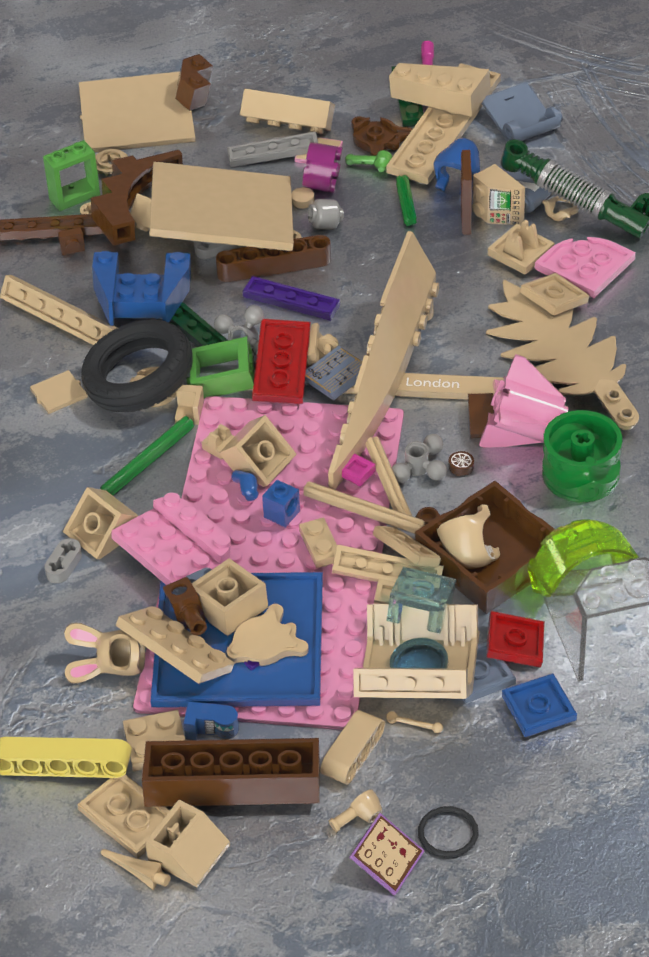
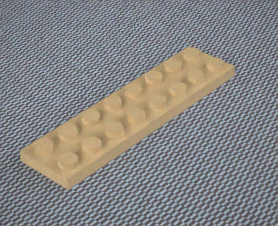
[386,63,501,184]

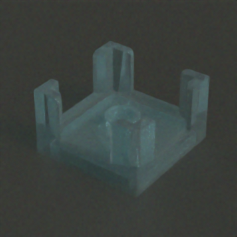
[386,567,456,634]

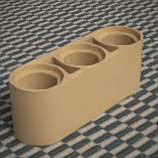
[320,710,385,785]

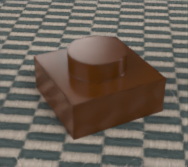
[58,227,85,256]

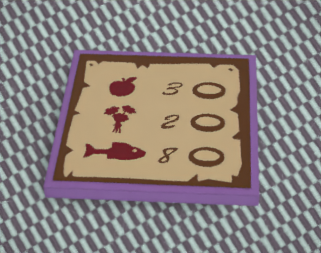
[349,813,425,895]

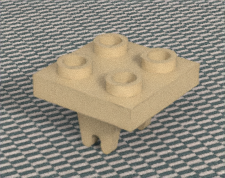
[488,220,555,275]

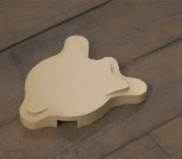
[227,604,309,666]

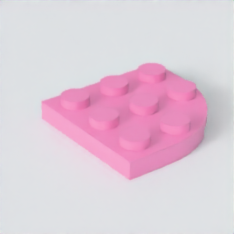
[535,237,636,298]

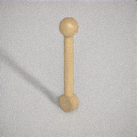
[386,711,443,733]

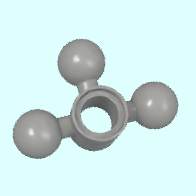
[214,305,264,356]
[392,434,447,484]

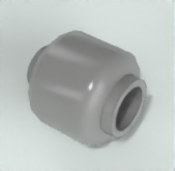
[308,199,344,230]

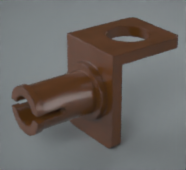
[163,577,207,636]

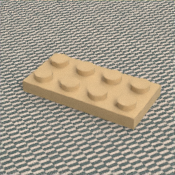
[115,606,235,684]

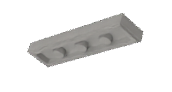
[227,132,318,167]

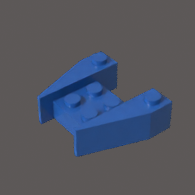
[92,251,191,326]

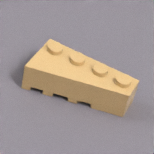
[389,63,490,117]

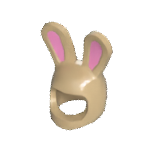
[64,623,145,684]

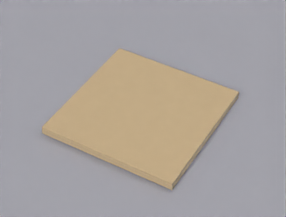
[149,162,294,251]

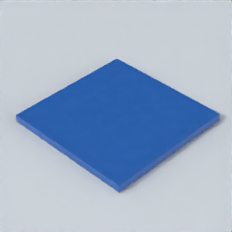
[151,572,323,707]

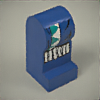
[183,701,239,740]

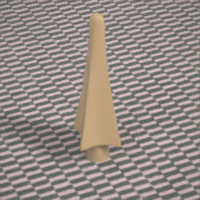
[101,849,171,890]

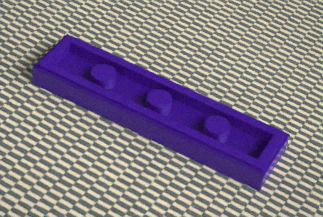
[242,276,340,321]

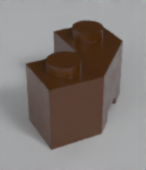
[175,54,213,111]

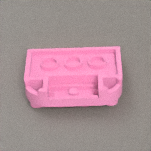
[111,492,230,585]

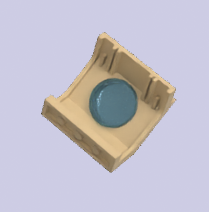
[353,604,480,699]

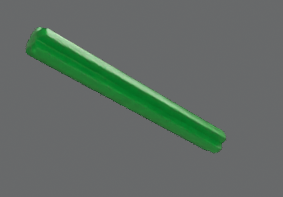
[100,416,194,495]

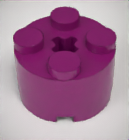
[302,142,343,193]

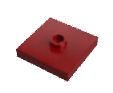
[486,611,545,668]

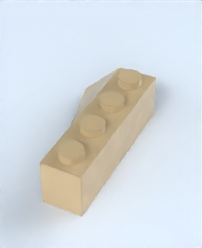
[240,88,335,134]

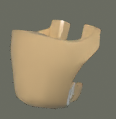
[437,504,500,569]

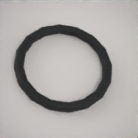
[418,806,479,857]

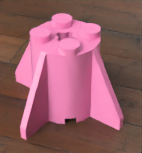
[479,354,568,448]

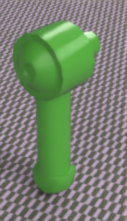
[345,150,393,172]

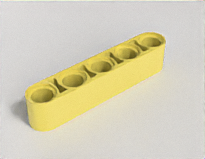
[0,737,132,778]

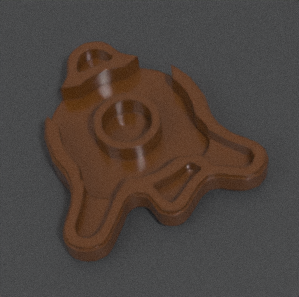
[351,116,412,156]

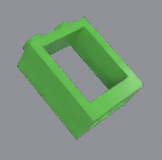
[43,140,100,211]
[187,336,255,399]

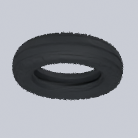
[81,320,193,412]

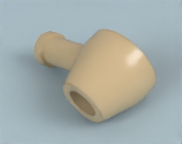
[328,789,383,833]

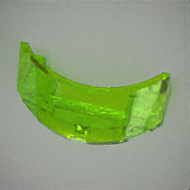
[527,519,640,597]

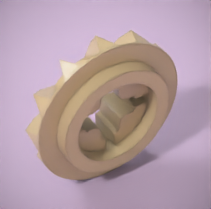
[95,149,128,176]

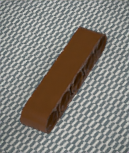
[216,235,331,282]

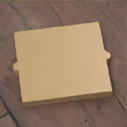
[30,370,88,414]

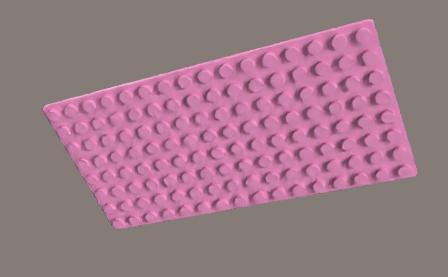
[133,396,404,730]

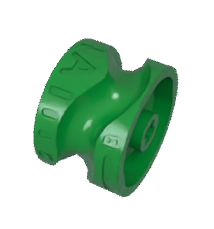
[542,410,623,502]

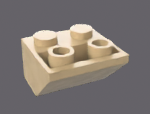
[145,800,230,887]

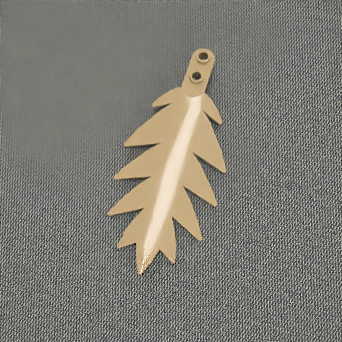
[486,280,639,430]

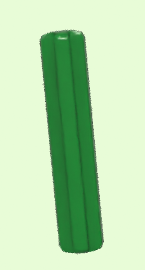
[396,175,417,226]

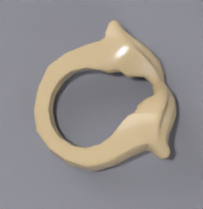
[542,196,579,221]

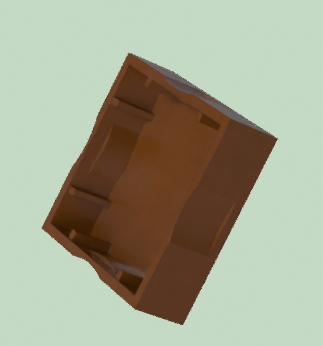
[415,481,567,614]

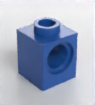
[262,480,300,528]

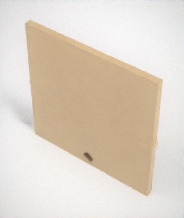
[79,71,196,152]

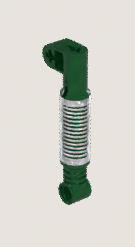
[500,139,649,239]

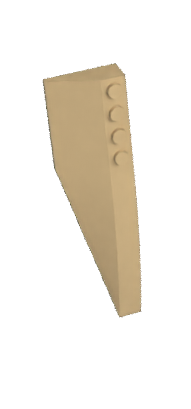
[328,231,439,490]

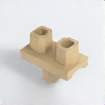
[307,323,339,367]

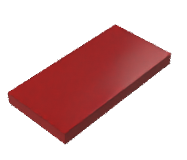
[252,319,311,404]

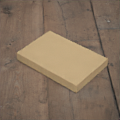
[77,774,170,859]

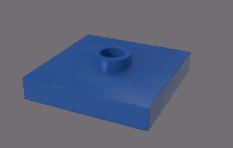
[502,673,577,737]

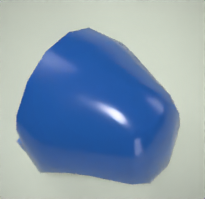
[433,138,480,196]

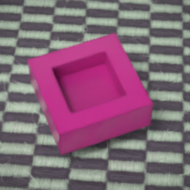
[342,454,376,487]

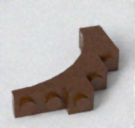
[91,149,183,246]

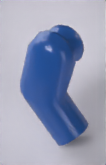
[231,470,259,501]

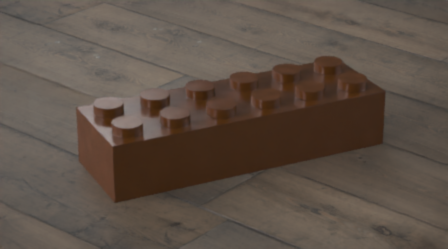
[142,738,320,807]

